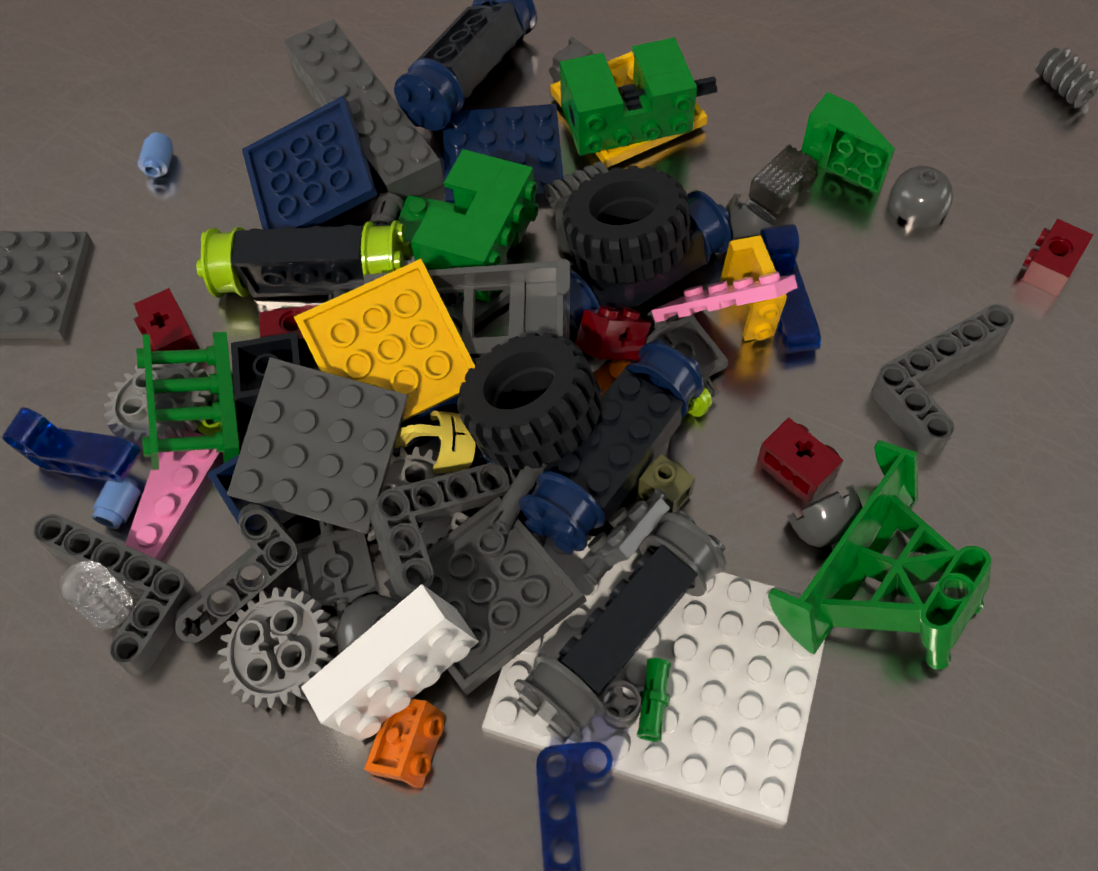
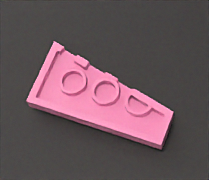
[651,272,798,323]
[125,429,223,561]

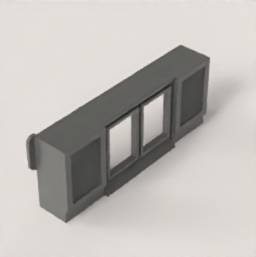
[364,259,571,358]

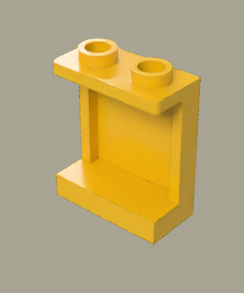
[720,235,787,341]

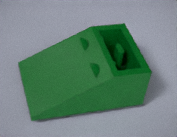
[800,92,895,194]

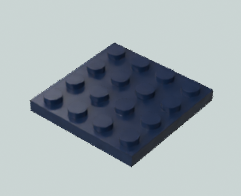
[242,96,378,230]
[443,104,563,203]

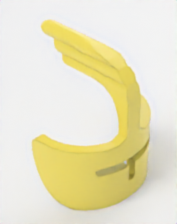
[394,410,476,473]

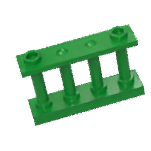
[136,332,239,470]

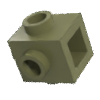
[638,454,695,513]

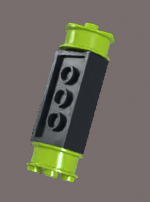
[196,220,413,298]

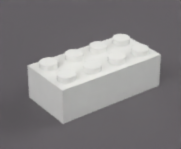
[301,584,479,741]

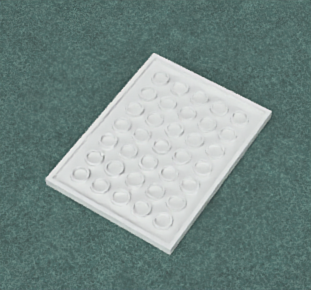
[482,535,825,825]

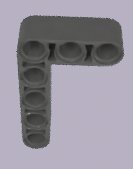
[872,304,1015,456]
[370,462,520,599]
[33,514,195,675]

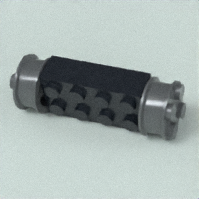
[514,510,726,744]

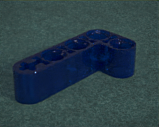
[760,224,821,354]
[1,407,141,483]
[536,741,615,871]

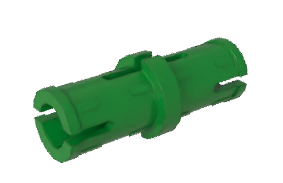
[636,658,672,742]

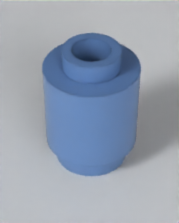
[137,132,174,177]
[92,475,141,529]

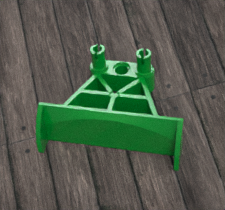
[768,440,991,669]

